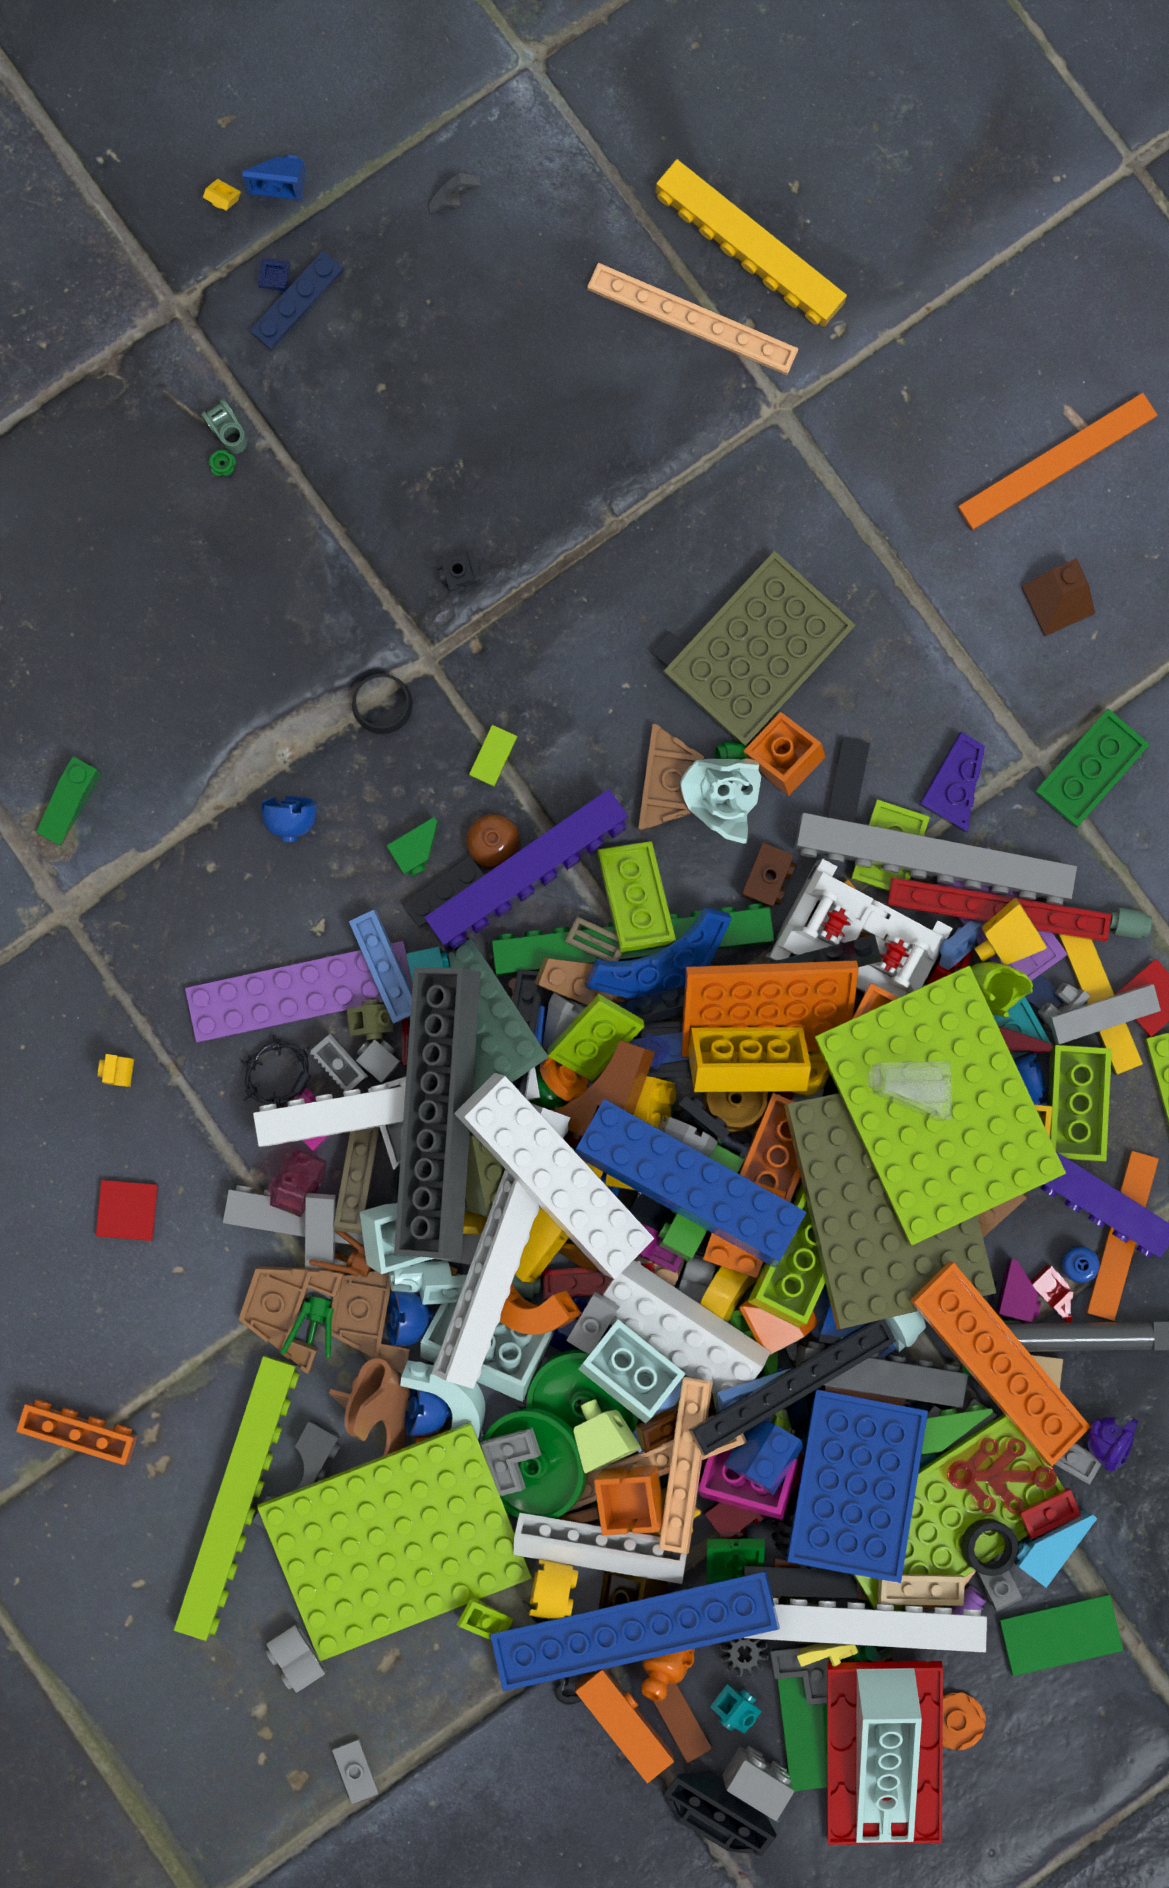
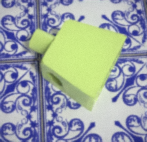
[573,1399,641,1473]

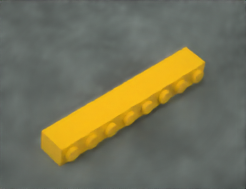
[655,159,847,327]

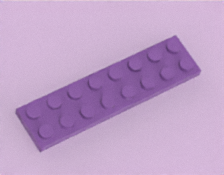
[185,941,413,1043]

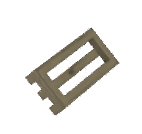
[565,916,622,961]

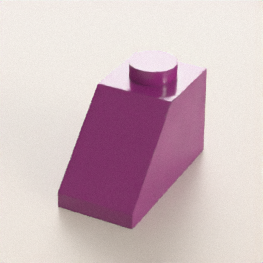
[995,1259,1041,1322]

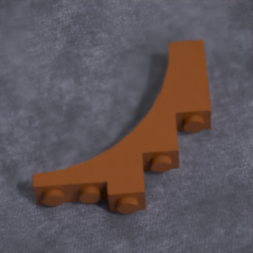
[553,1040,655,1144]

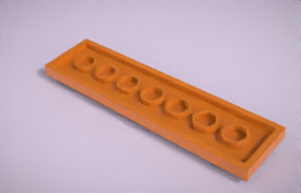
[910,1261,1091,1467]

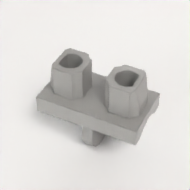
[1038,983,1090,1032]

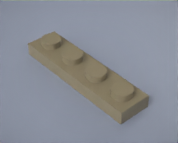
[333,1127,380,1234]

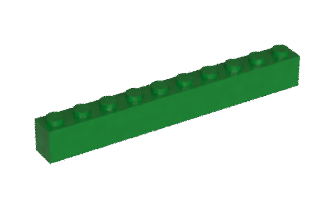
[492,904,774,976]

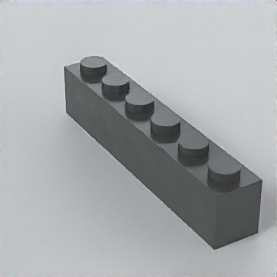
[795,1341,968,1408]

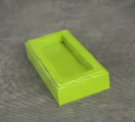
[469,725,517,787]

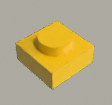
[203,179,241,211]

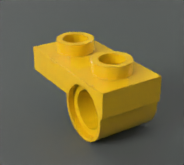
[98,1054,134,1087]

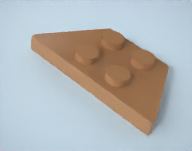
[638,724,704,831]

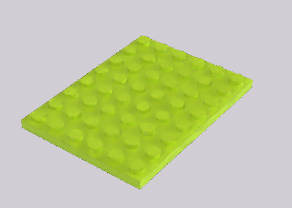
[814,966,1066,1246]
[258,1422,532,1661]

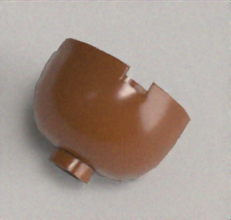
[466,814,521,869]

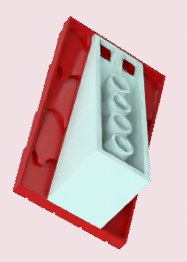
[827,1661,943,1845]

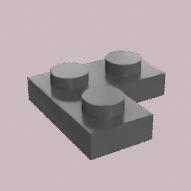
[770,1644,831,1705]

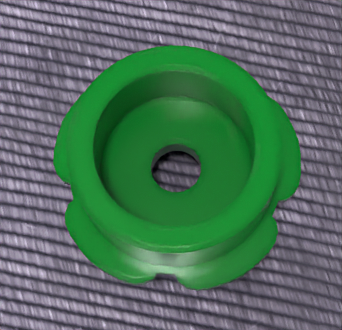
[208,450,236,476]

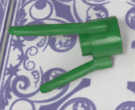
[281,1297,334,1359]

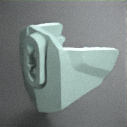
[680,759,761,843]

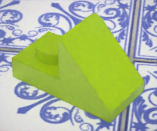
[457,1598,514,1640]

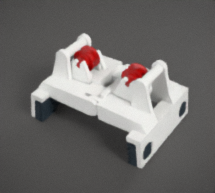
[765,859,953,998]

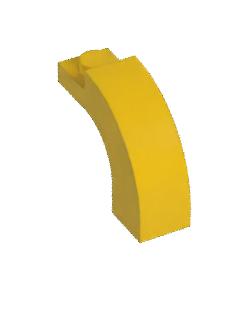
[700,1262,764,1323]

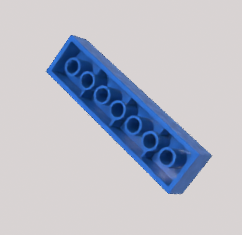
[575,1099,806,1268]

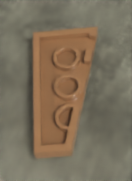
[534,958,631,1006]

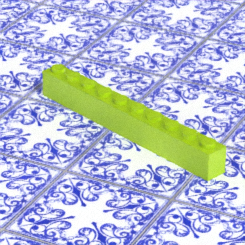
[174,1355,300,1641]

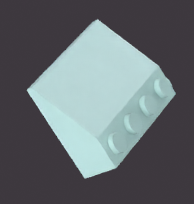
[420,1274,555,1402]

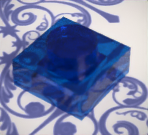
[258,258,290,291]
[639,1032,671,1070]

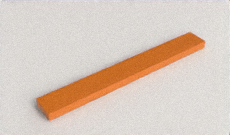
[957,393,1158,531]

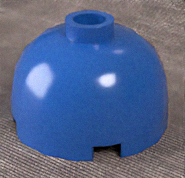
[261,796,317,842]
[1013,1052,1048,1106]
[387,1291,434,1347]
[405,1388,452,1437]

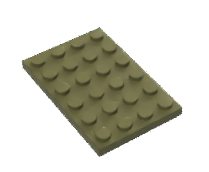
[663,550,856,746]

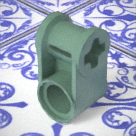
[200,398,247,454]

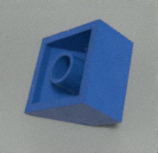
[724,1420,803,1496]

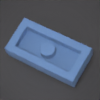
[939,920,981,970]

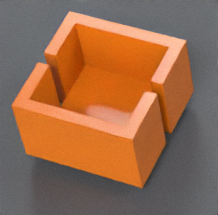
[594,1466,664,1536]

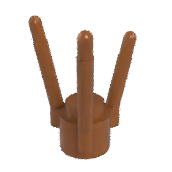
[309,1231,371,1277]

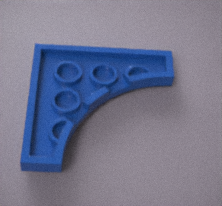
[585,907,732,999]

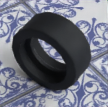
[961,1519,1019,1576]

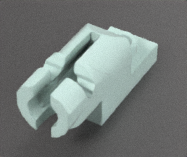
[389,1261,467,1305]

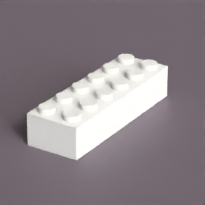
[601,1260,771,1396]

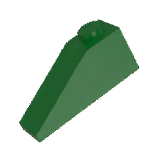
[36,757,102,846]

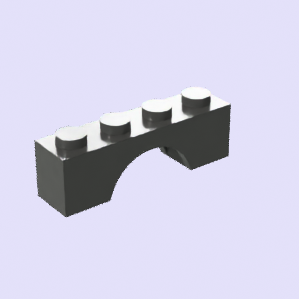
[253,1420,341,1529]

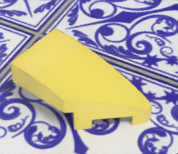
[797,1643,858,1667]

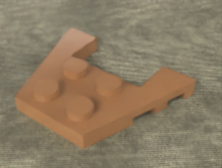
[331,1265,413,1374]
[238,1266,345,1374]

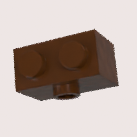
[741,843,796,909]

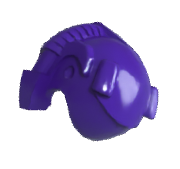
[1087,1417,1138,1471]

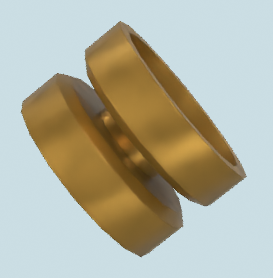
[703,1091,768,1134]

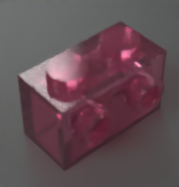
[268,1149,326,1217]

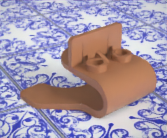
[329,1358,411,1456]

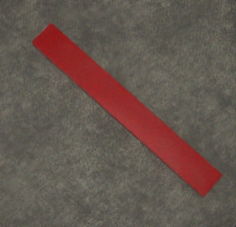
[887,877,1112,942]

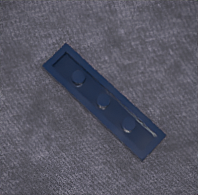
[250,250,344,351]

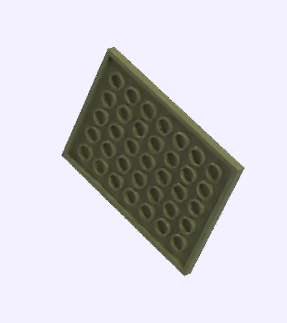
[784,1093,996,1330]

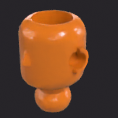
[641,1649,695,1702]

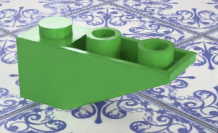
[921,1405,993,1456]

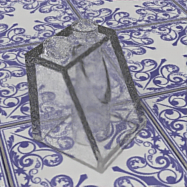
[867,1062,952,1121]

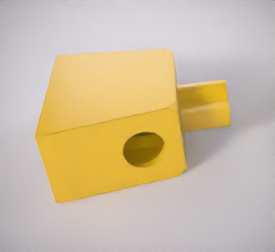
[975,898,1047,965]

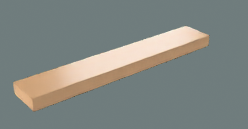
[659,1377,713,1554]

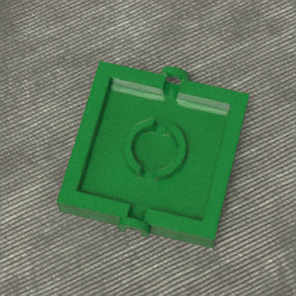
[706,1538,765,1584]

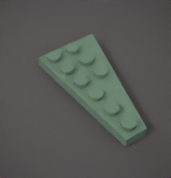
[448,938,548,1094]

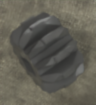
[720,1638,768,1677]

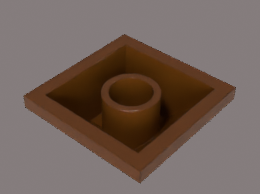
[1022,558,1095,636]

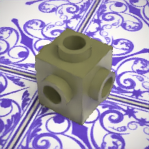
[347,999,393,1041]

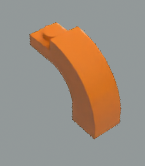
[500,1283,582,1335]

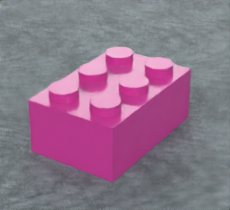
[698,1448,799,1521]

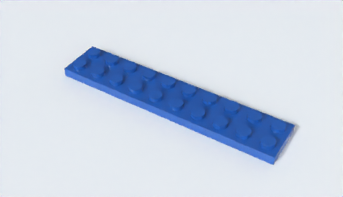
[490,1571,780,1692]

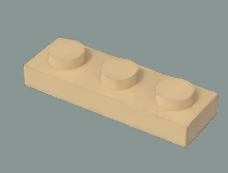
[878,1574,965,1606]

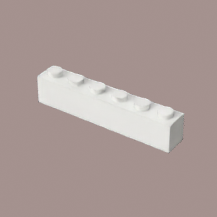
[513,1513,687,1584]

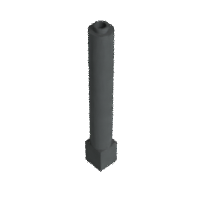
[1006,1321,1169,1352]

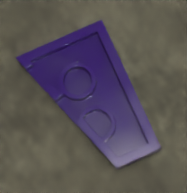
[919,732,985,832]

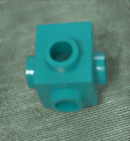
[710,1684,762,1734]

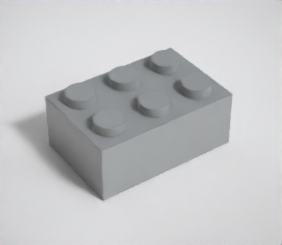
[722,1745,794,1822]

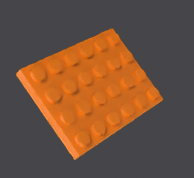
[681,961,859,1057]

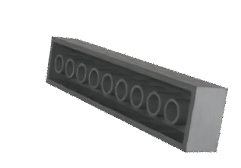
[394,967,481,1259]

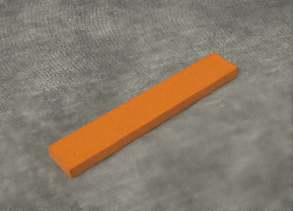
[1086,1151,1159,1321]

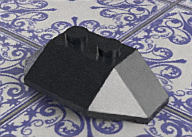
[664,1771,777,1856]

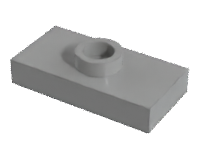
[566,1292,620,1355]
[332,1738,379,1804]

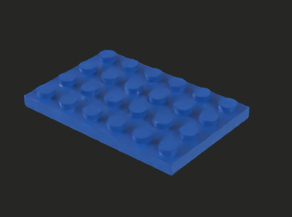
[786,1389,928,1583]

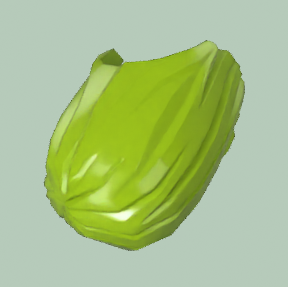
[971,962,1033,1018]

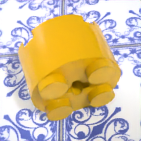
[529,1559,578,1620]

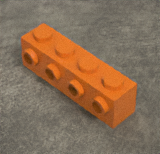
[16,1399,138,1465]

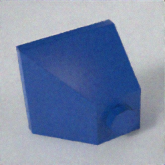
[242,155,306,201]

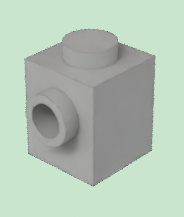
[356,1039,401,1083]

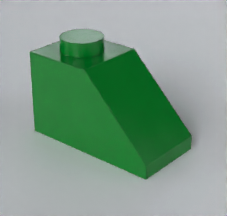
[387,817,438,878]

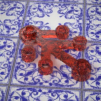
[947,1437,1057,1514]

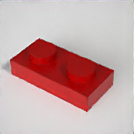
[1018,1488,1082,1539]

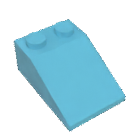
[1014,1510,1097,1588]

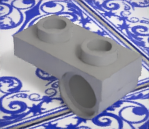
[678,1255,716,1304]
[977,1554,1022,1612]

